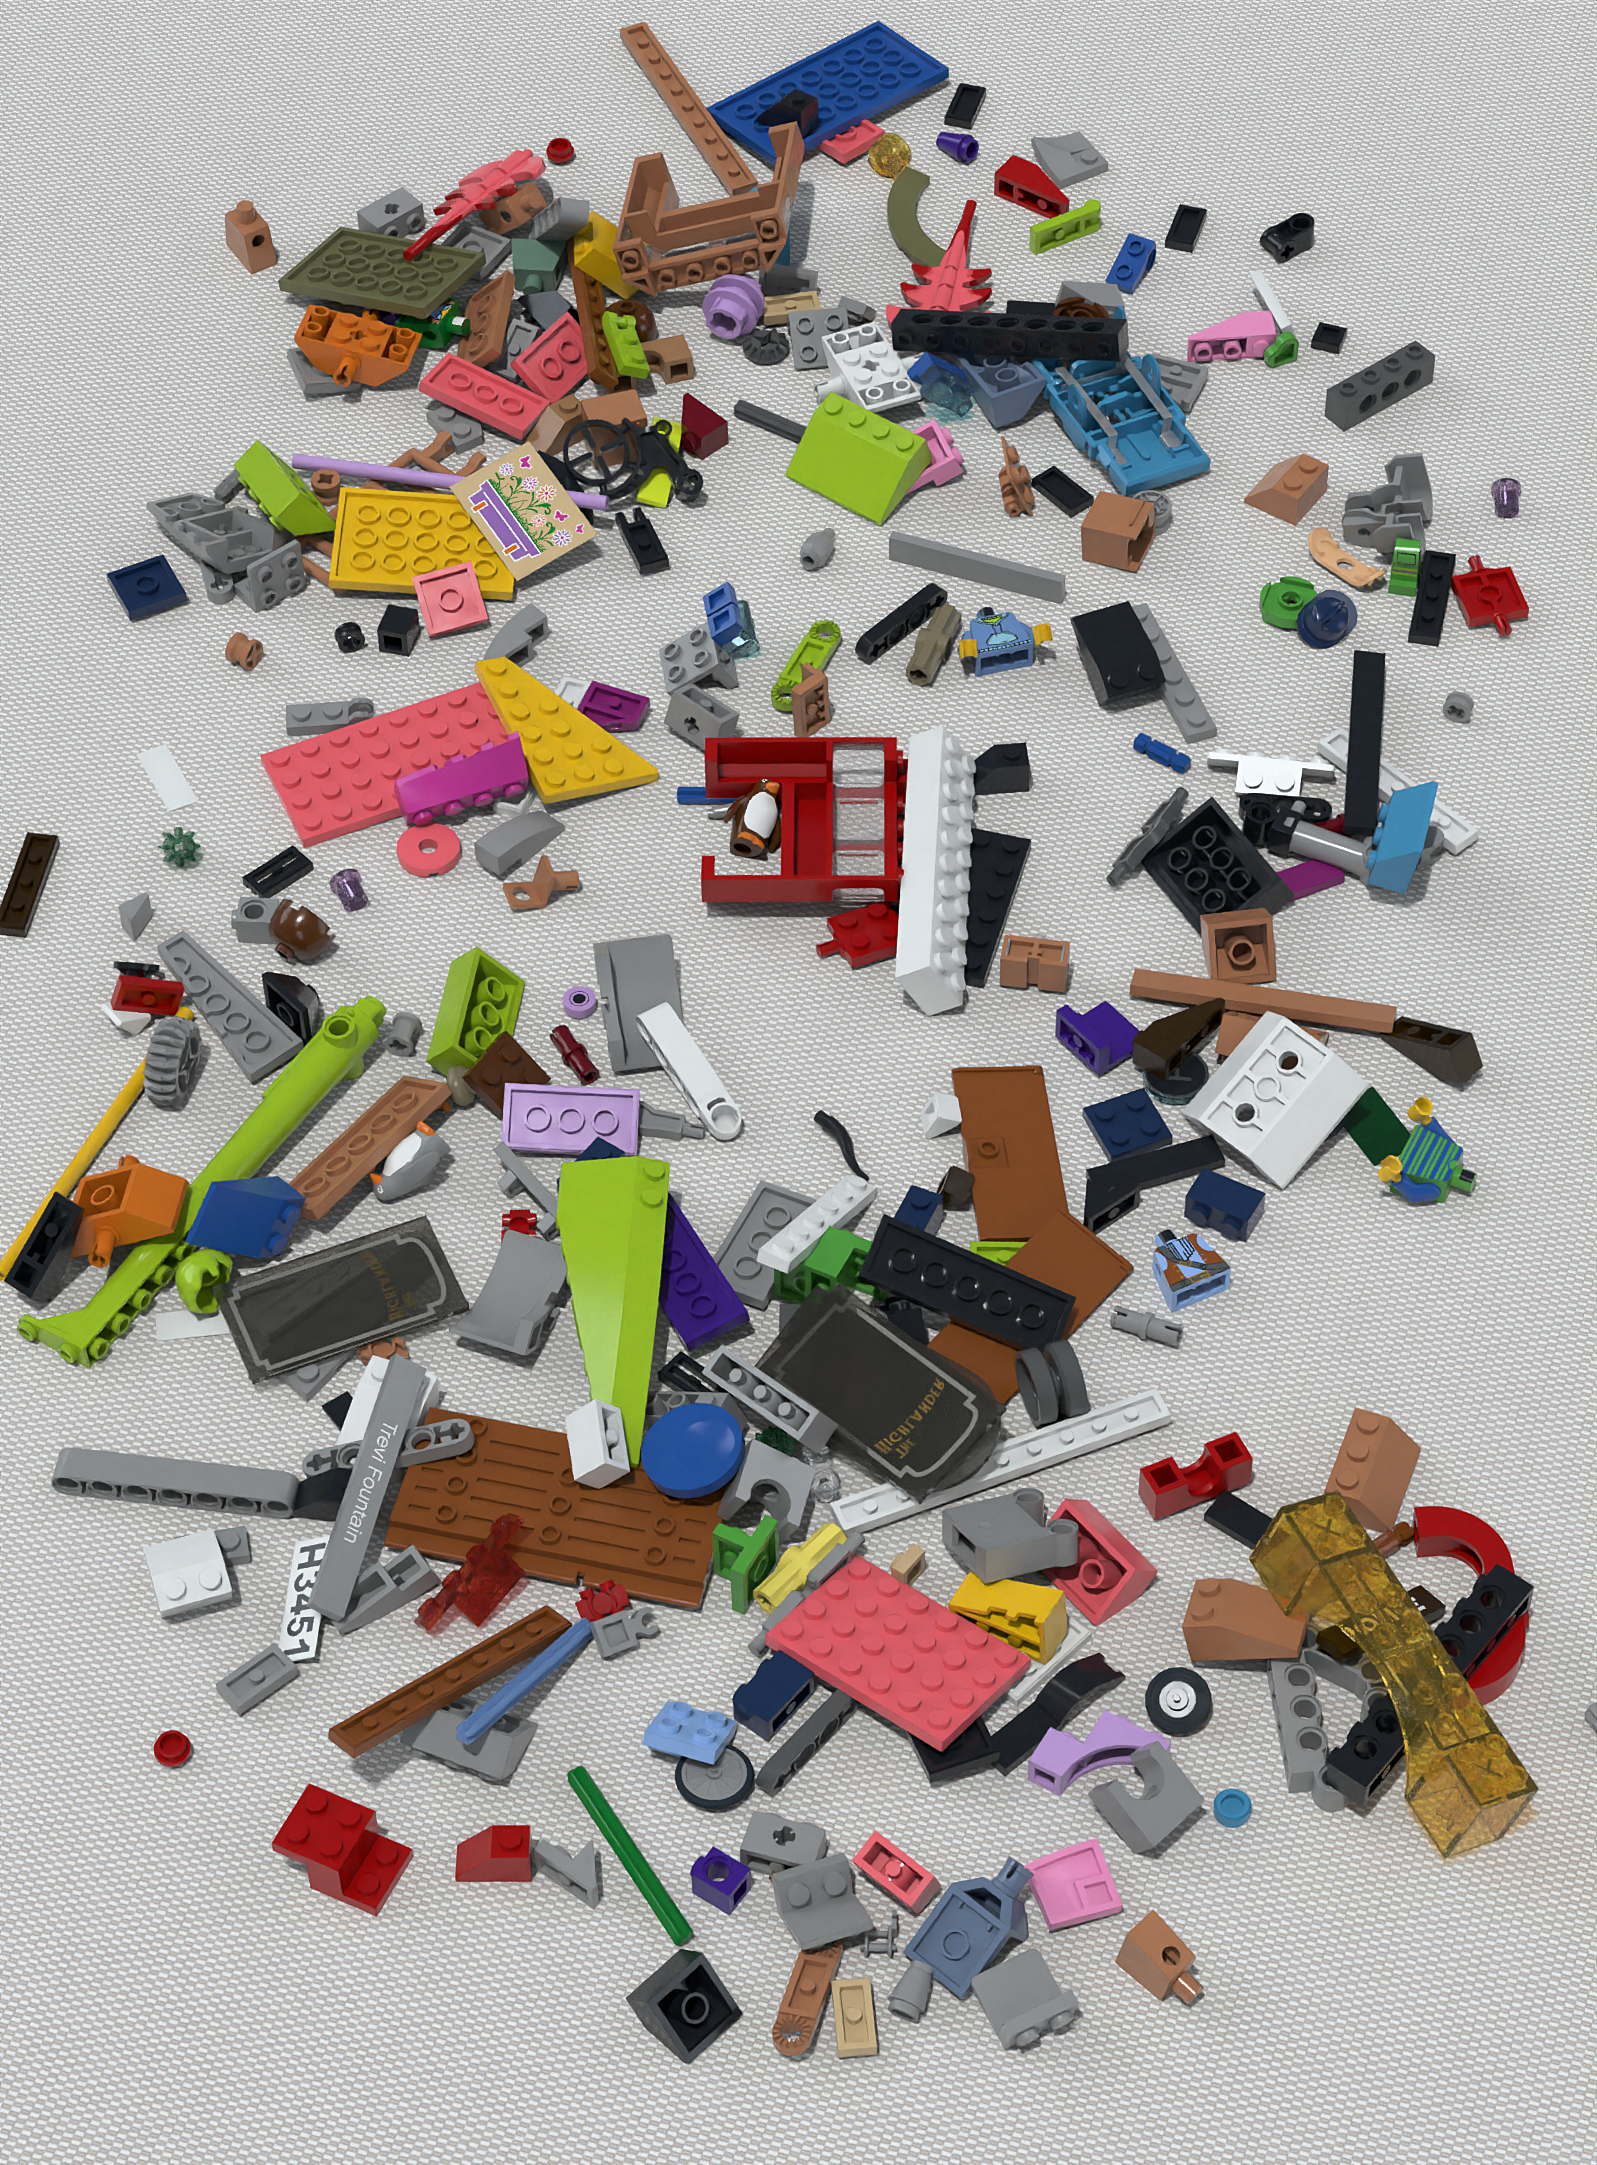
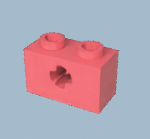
[852,1830,941,1915]

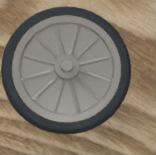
[675,1744,754,1809]

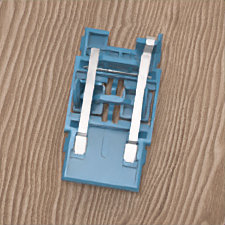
[1031,305,1211,497]

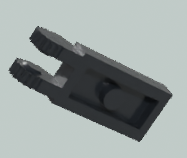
[615,507,669,574]

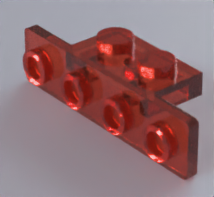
[414,1513,526,1631]

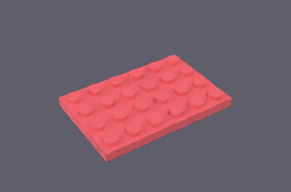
[765,1554,1031,1752]

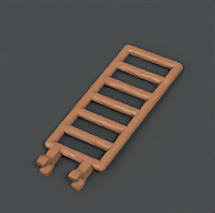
[290,430,487,594]

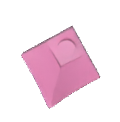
[1024,1838,1123,1931]

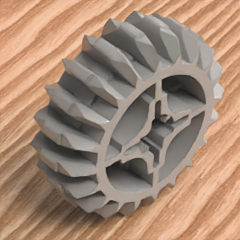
[143,1016,202,1107]

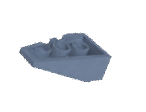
[949,353,1046,428]

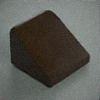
[936,1165,975,1208]

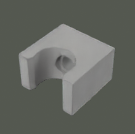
[717,1439,816,1546]
[1088,1741,1205,1854]

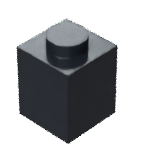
[377,604,420,657]

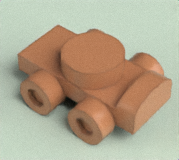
[356,1329,409,1364]

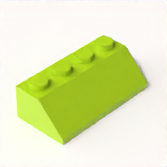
[233,439,336,536]
[426,946,525,1076]

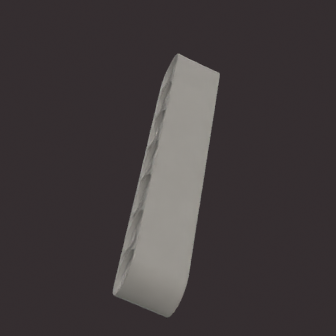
[51,1448,300,1519]

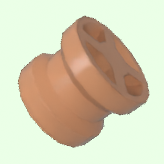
[311,469,341,507]
[225,632,263,670]

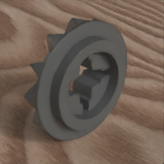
[743,327,789,364]

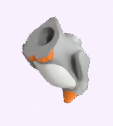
[369,1120,452,1200]

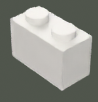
[565,1399,630,1489]

